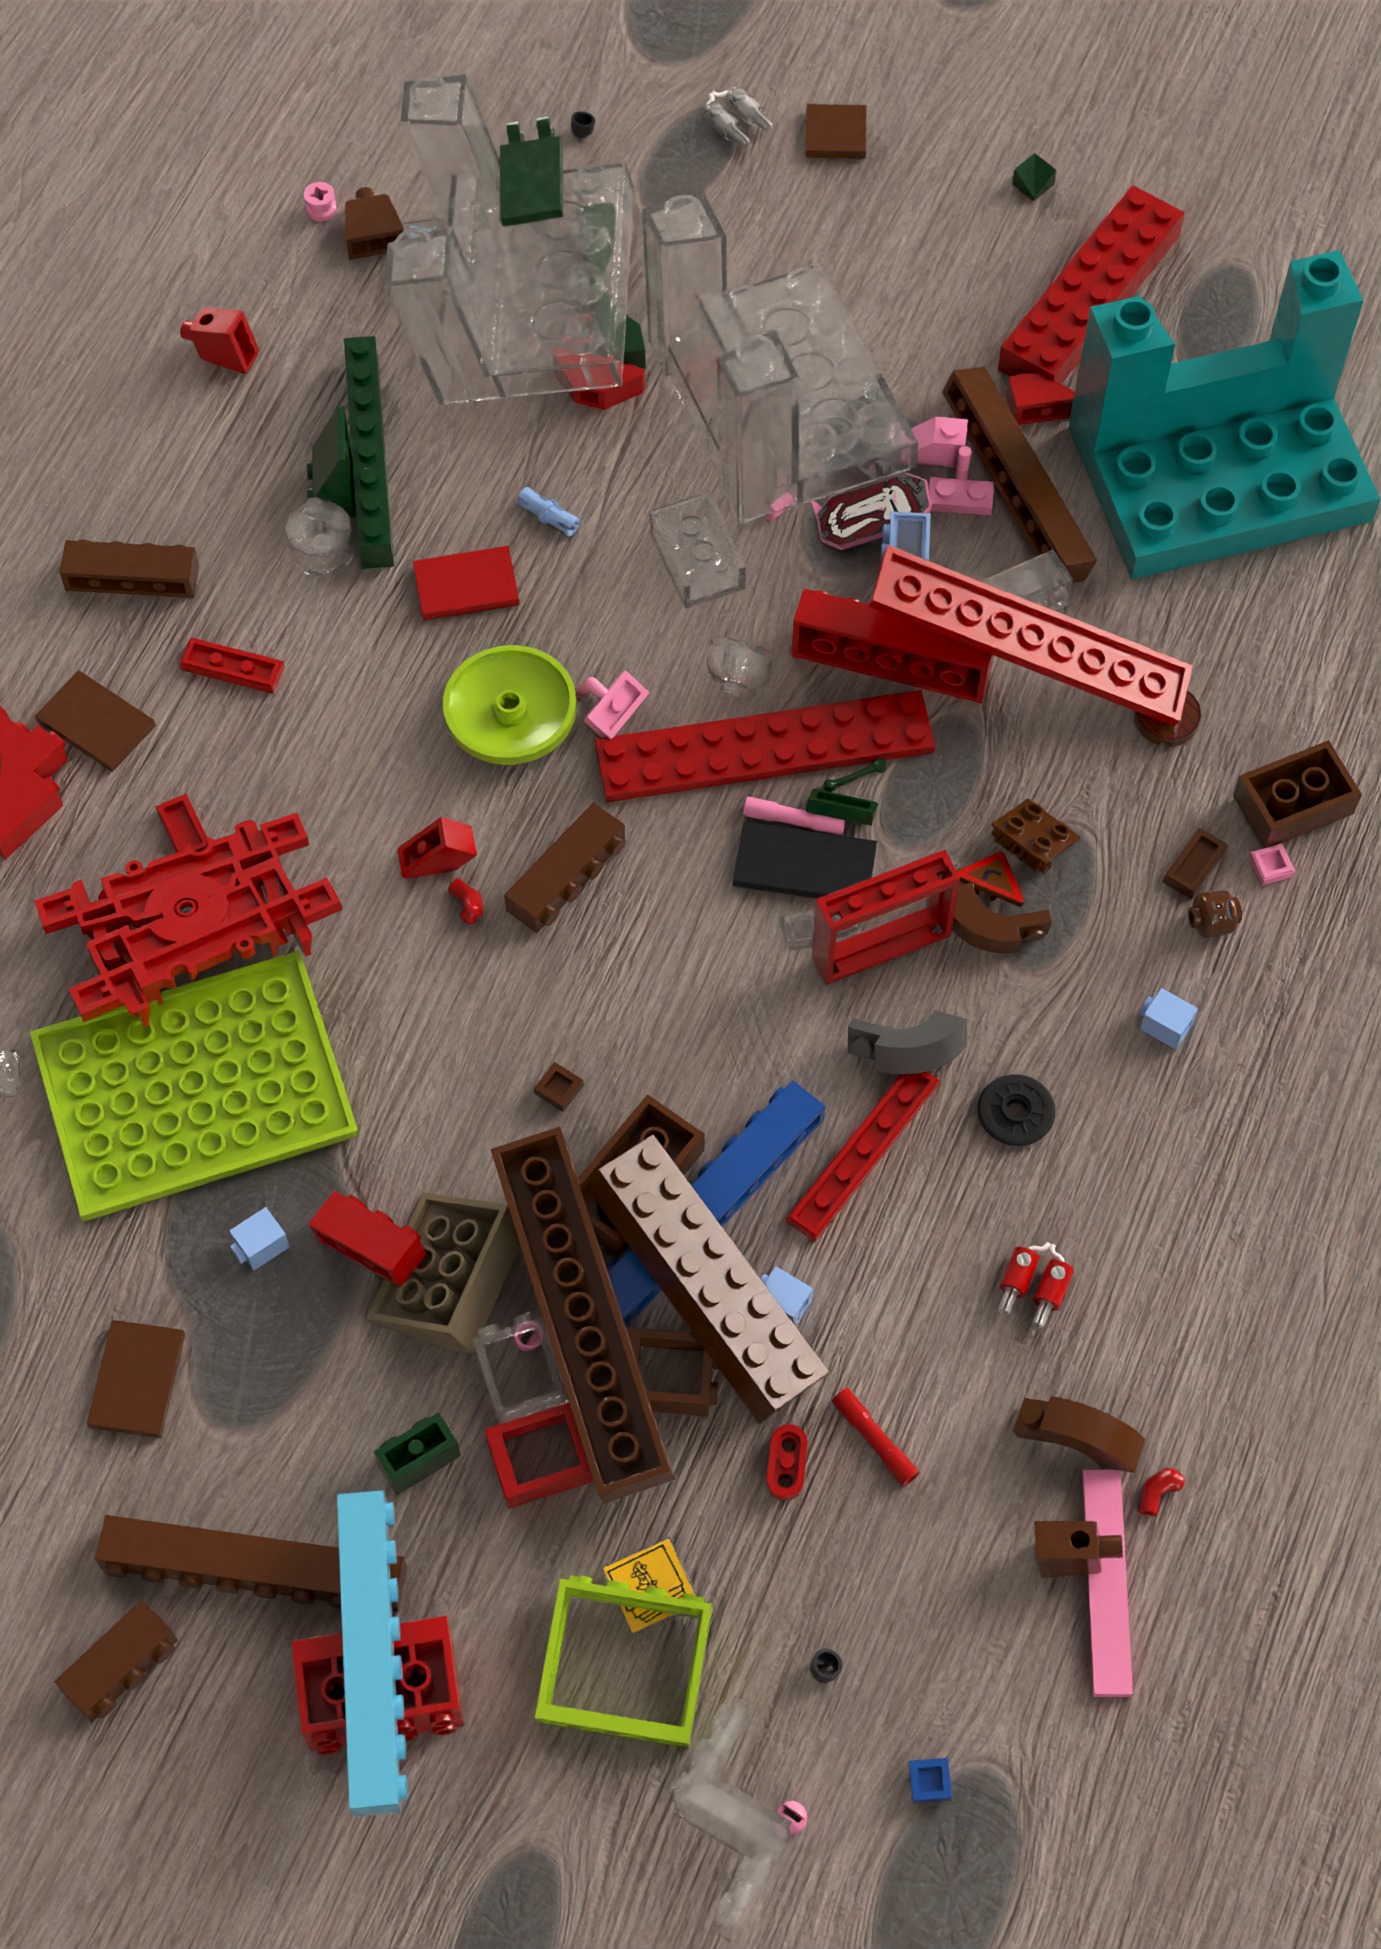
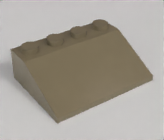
[366,1193,520,1354]

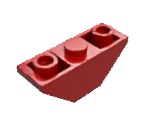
[553,348,645,410]

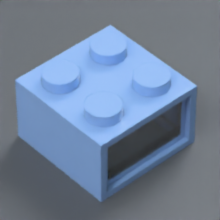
[881,511,930,561]

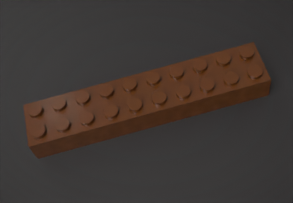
[491,1126,675,1504]

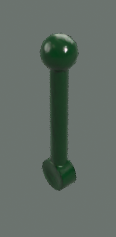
[823,758,887,792]

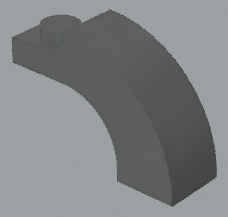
[848,1010,967,1074]

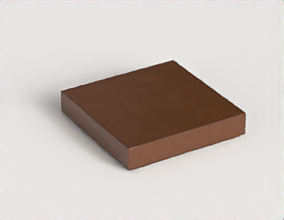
[806,104,866,159]

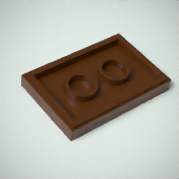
[35,670,156,772]
[87,1320,185,1438]

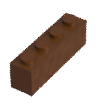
[59,539,199,598]
[504,802,626,933]

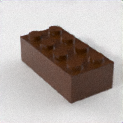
[578,1094,705,1257]

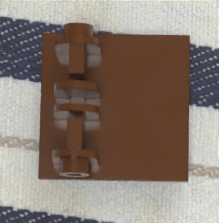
[991,798,1080,874]

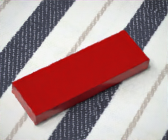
[179,637,285,694]

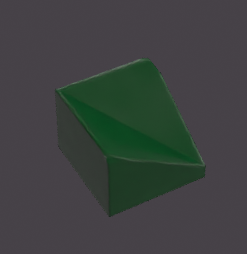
[1012,153,1057,201]

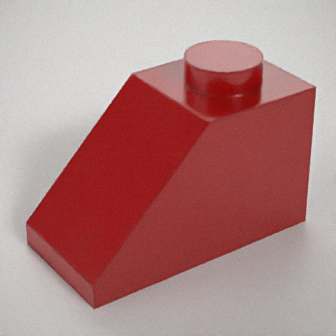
[1006,372,1075,425]
[397,817,477,879]

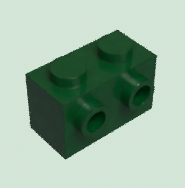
[374,1412,461,1495]

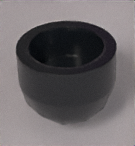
[570,111,595,139]
[810,1649,843,1683]

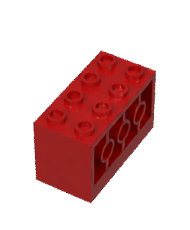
[292,1616,464,1755]

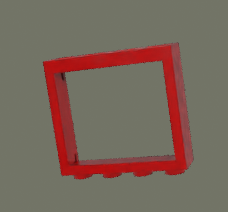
[811,850,960,985]

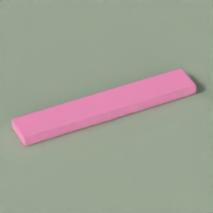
[1082,1470,1133,1698]

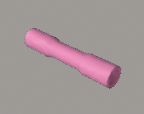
[743,796,846,836]

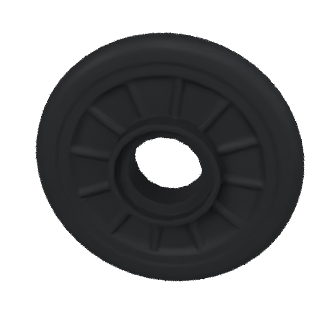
[978,1074,1055,1146]

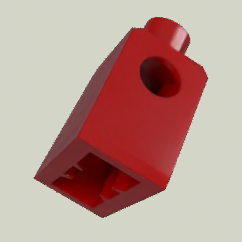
[180,307,259,374]

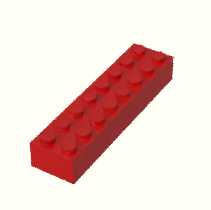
[998,185,1185,384]

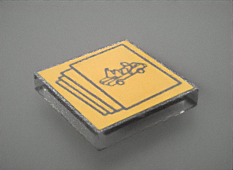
[601,1536,697,1639]

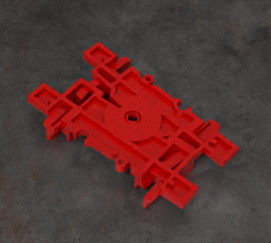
[34,812,342,1028]

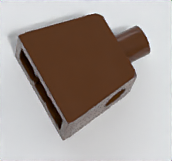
[345,187,406,260]
[1034,1521,1123,1578]

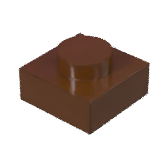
[534,1062,584,1112]

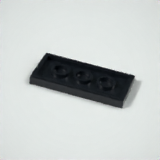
[733,822,877,898]

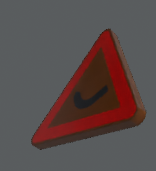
[957,851,1025,907]

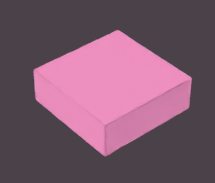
[1249,843,1295,886]

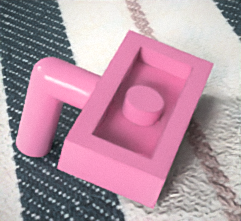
[929,446,994,516]
[575,670,650,739]

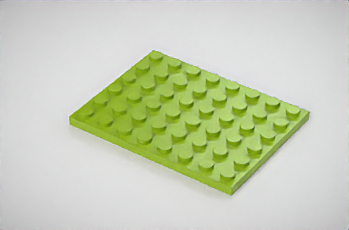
[30,950,359,1222]

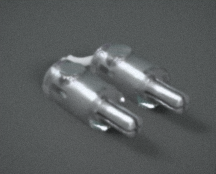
[701,86,772,147]

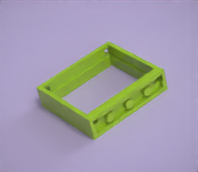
[535,1575,712,1748]

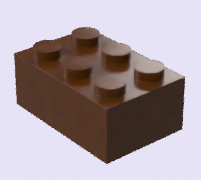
[1233,740,1362,848]

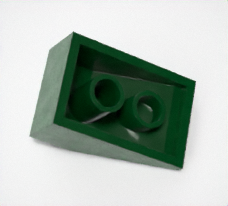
[307,407,355,519]

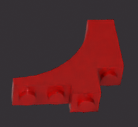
[0,706,68,860]

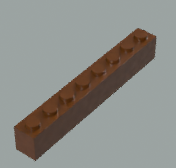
[942,367,1098,586]
[95,1515,407,1611]

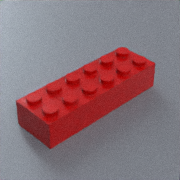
[791,588,994,704]

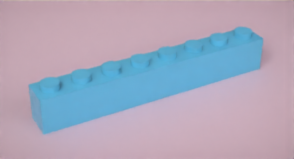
[337,1490,408,1817]

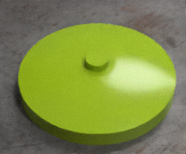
[443,645,577,765]

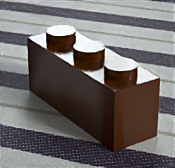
[54,1599,178,1723]

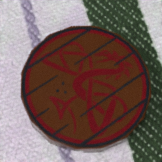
[1134,690,1202,746]

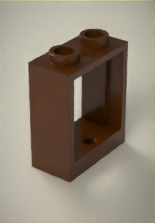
[626,1327,720,1417]

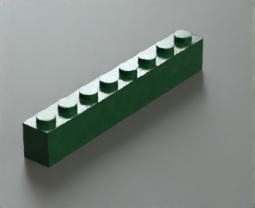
[344,336,394,569]

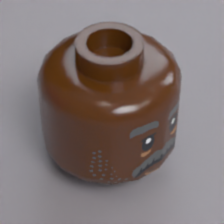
[1188,890,1242,938]

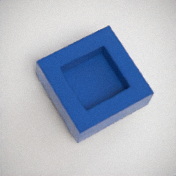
[908,1758,952,1803]

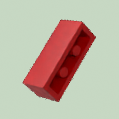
[308,1191,427,1288]

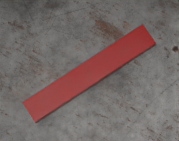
[786,1071,940,1242]

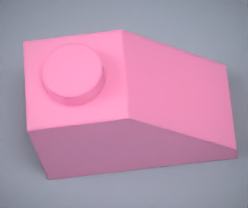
[899,416,968,468]

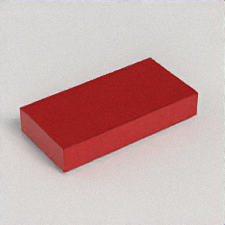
[155,794,207,853]

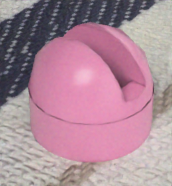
[513,1320,543,1351]
[776,1801,807,1835]

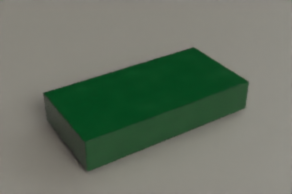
[806,788,878,826]

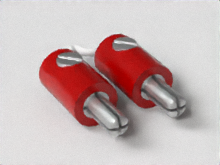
[998,1242,1074,1328]

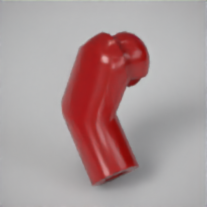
[448,878,484,925]
[1139,1468,1185,1517]

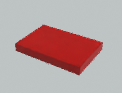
[413,546,520,621]

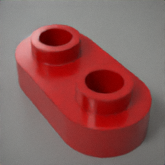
[766,1424,808,1501]

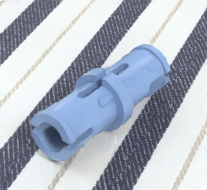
[517,487,580,536]

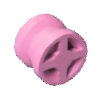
[304,182,337,222]

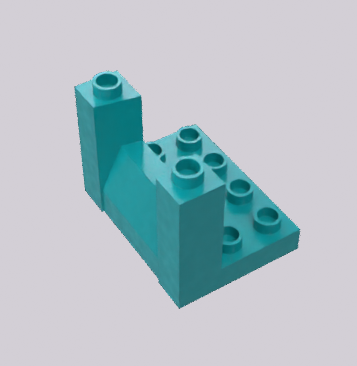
[1069,250,1381,580]

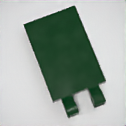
[500,116,564,227]

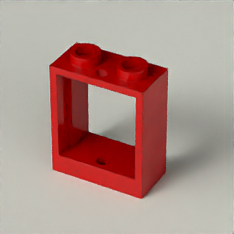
[484,1403,594,1509]

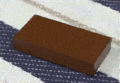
[1163,828,1228,899]

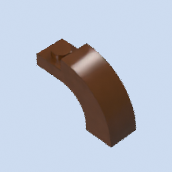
[952,883,1052,953]
[1013,1396,1145,1473]

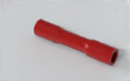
[832,1388,920,1487]

